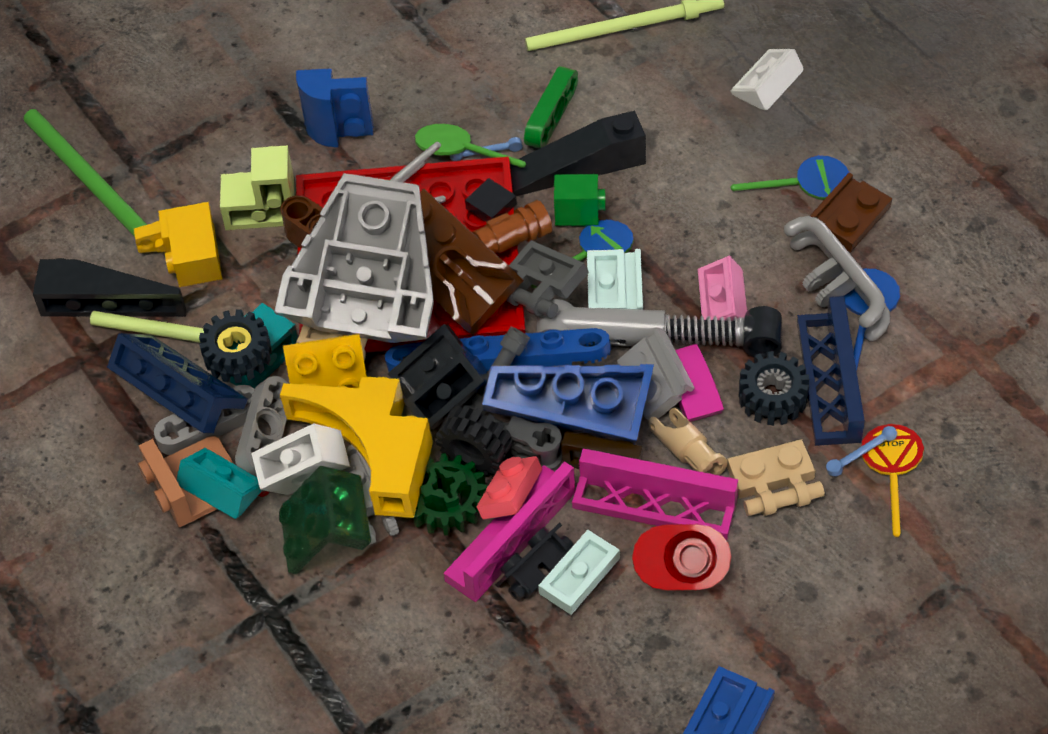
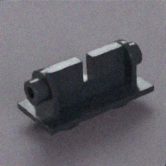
[495,522,574,601]

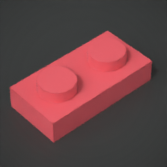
[476,456,542,519]

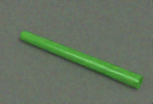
[24,109,147,237]

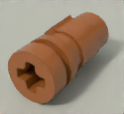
[472,200,553,254]

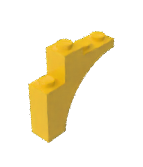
[280,377,433,518]

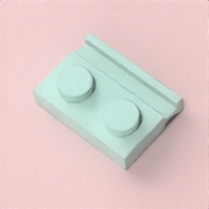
[587,249,643,310]

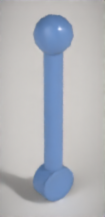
[450,137,523,161]
[826,426,897,477]

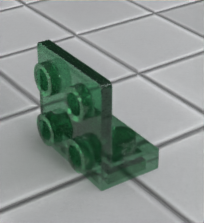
[279,466,371,574]

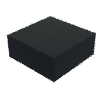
[465,178,517,222]

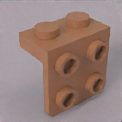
[137,436,234,528]

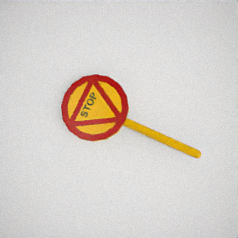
[861,424,924,537]

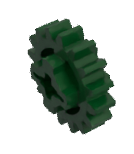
[413,453,487,536]

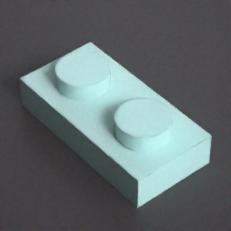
[538,530,620,615]

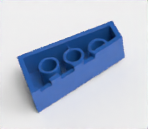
[482,364,654,445]

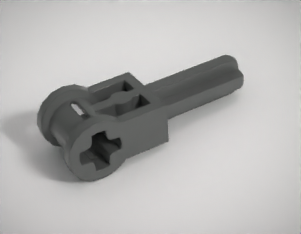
[485,415,563,471]

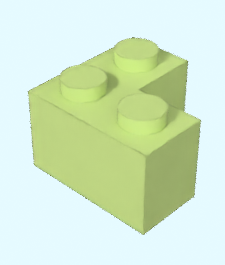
[220,145,296,230]

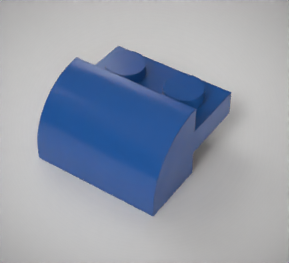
[296,69,374,147]

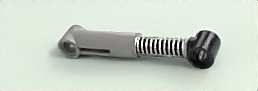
[536,299,782,359]

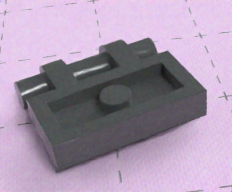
[506,240,589,318]

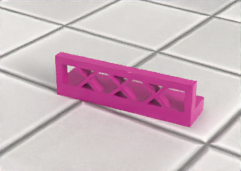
[572,448,738,540]
[444,461,575,602]

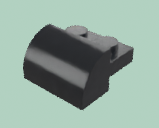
[388,324,489,432]

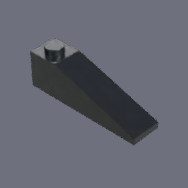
[510,110,646,196]
[33,258,186,317]

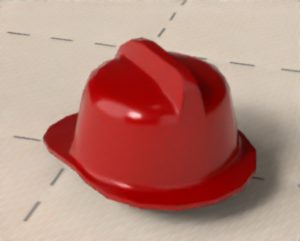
[632,524,732,590]

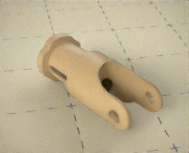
[649,408,728,476]

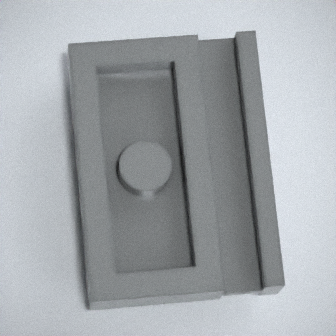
[617,327,695,420]

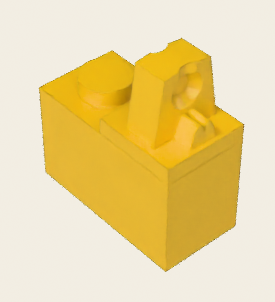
[134,202,222,287]

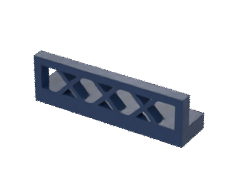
[797,296,865,446]
[107,333,248,433]

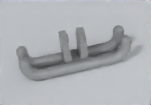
[784,216,890,342]

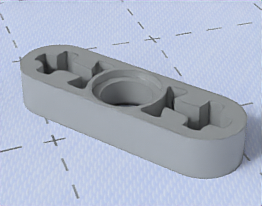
[235,376,288,477]
[154,385,254,455]

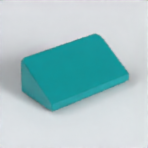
[176,448,263,519]

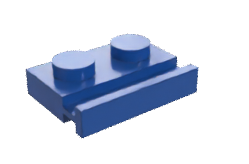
[683,666,775,734]

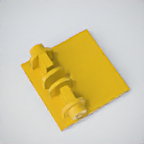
[283,334,367,388]

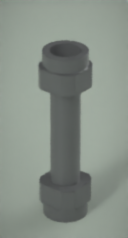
[464,327,530,415]

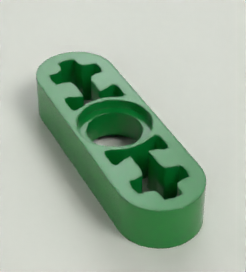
[524,66,578,149]

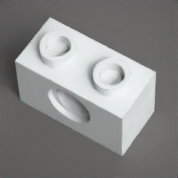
[251,423,350,495]

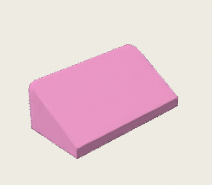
[698,256,747,321]

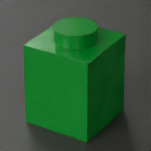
[554,174,606,226]

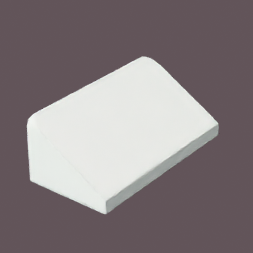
[731,49,803,110]

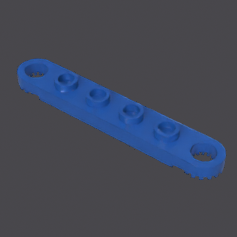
[385,328,611,372]

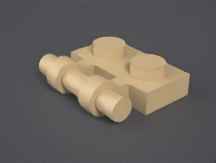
[727,439,824,516]

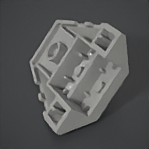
[274,173,434,343]

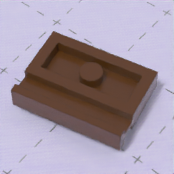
[810,173,893,253]

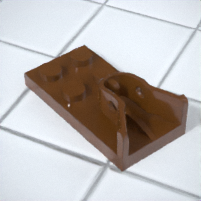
[420,189,524,336]

